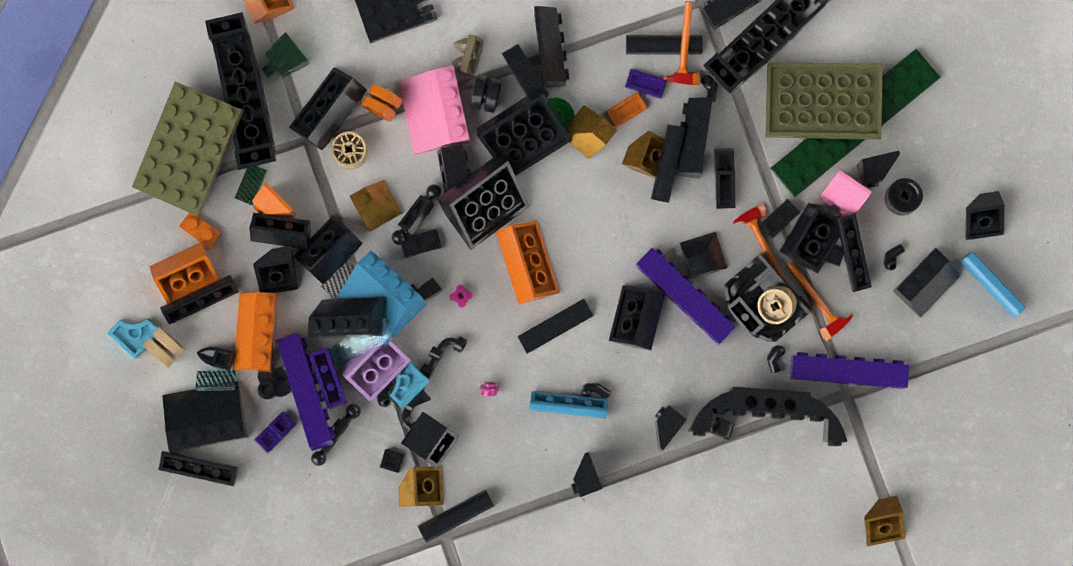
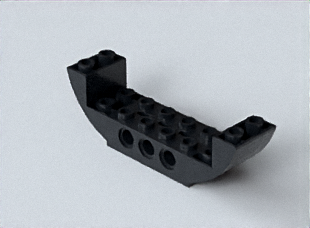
[688,386,847,447]

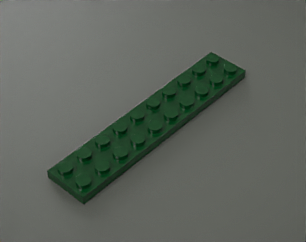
[770,49,941,198]

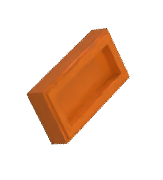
[605,92,648,128]

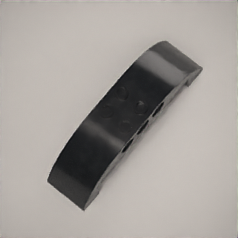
[703,0,831,94]
[205,12,277,170]

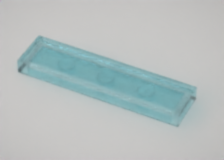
[329,319,394,366]

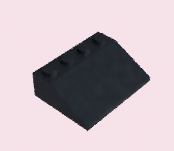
[477,88,573,176]
[437,156,529,250]
[162,381,248,452]

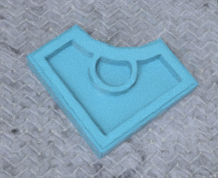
[107,318,158,360]
[390,361,430,408]

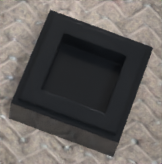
[379,449,404,473]

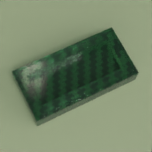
[235,166,267,206]

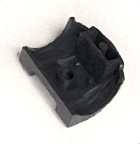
[724,252,813,342]

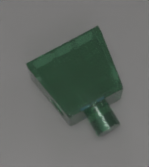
[261,32,310,78]

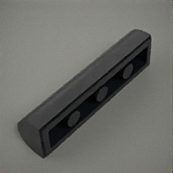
[626,35,703,55]
[650,124,686,203]
[836,213,872,292]
[160,275,239,325]
[158,451,239,487]
[417,489,494,543]

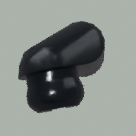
[700,74,718,102]
[883,244,905,271]
[767,345,785,374]
[376,382,394,407]
[581,383,611,399]

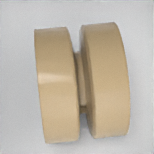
[331,132,368,170]
[758,286,797,324]
[143,327,185,368]

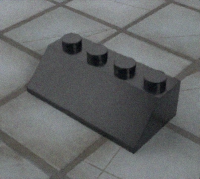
[534,6,569,88]
[289,67,367,150]
[676,97,713,179]
[308,297,384,338]

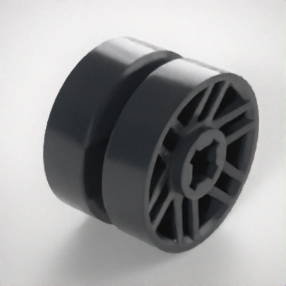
[471,74,502,113]
[884,178,923,216]

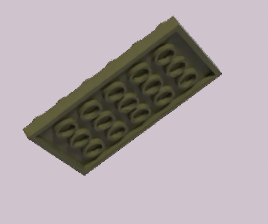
[766,62,882,139]
[132,81,244,217]

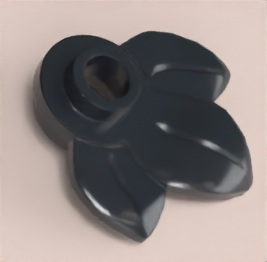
[257,367,292,400]

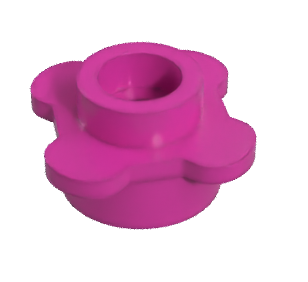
[450,285,473,308]
[480,382,499,396]

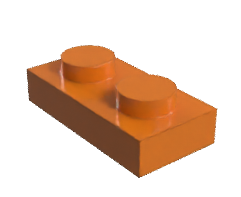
[179,213,222,249]

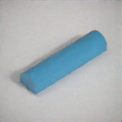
[961,252,1025,318]
[529,391,608,419]

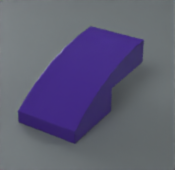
[254,411,296,454]

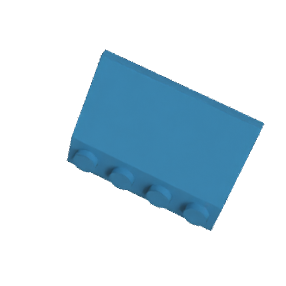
[337,250,427,345]

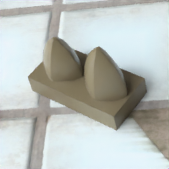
[452,35,483,77]

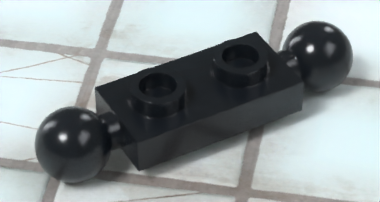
[392,184,441,245]
[311,404,361,466]

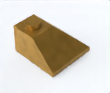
[566,105,617,159]
[622,131,664,178]
[349,180,402,232]
[398,466,444,507]
[864,496,905,547]

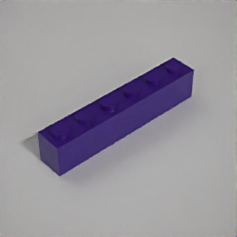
[635,248,735,345]
[276,333,336,451]
[790,352,909,389]

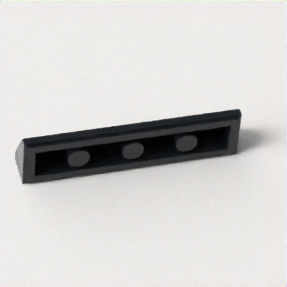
[517,299,593,354]

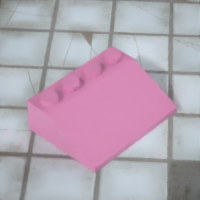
[399,65,470,155]

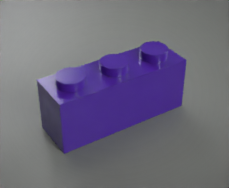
[309,348,348,410]

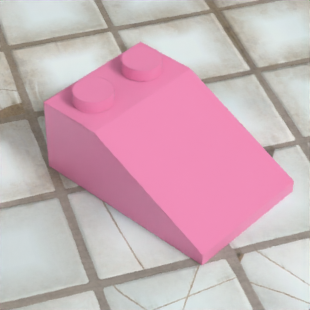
[820,170,872,215]

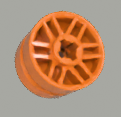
[361,84,403,122]

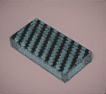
[196,370,236,391]

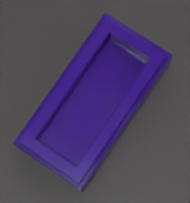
[625,69,667,99]

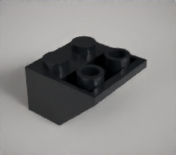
[401,412,460,468]

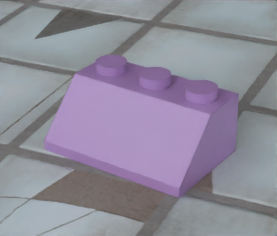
[339,336,411,402]

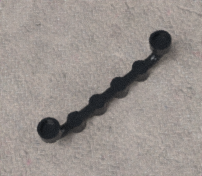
[401,336,467,432]

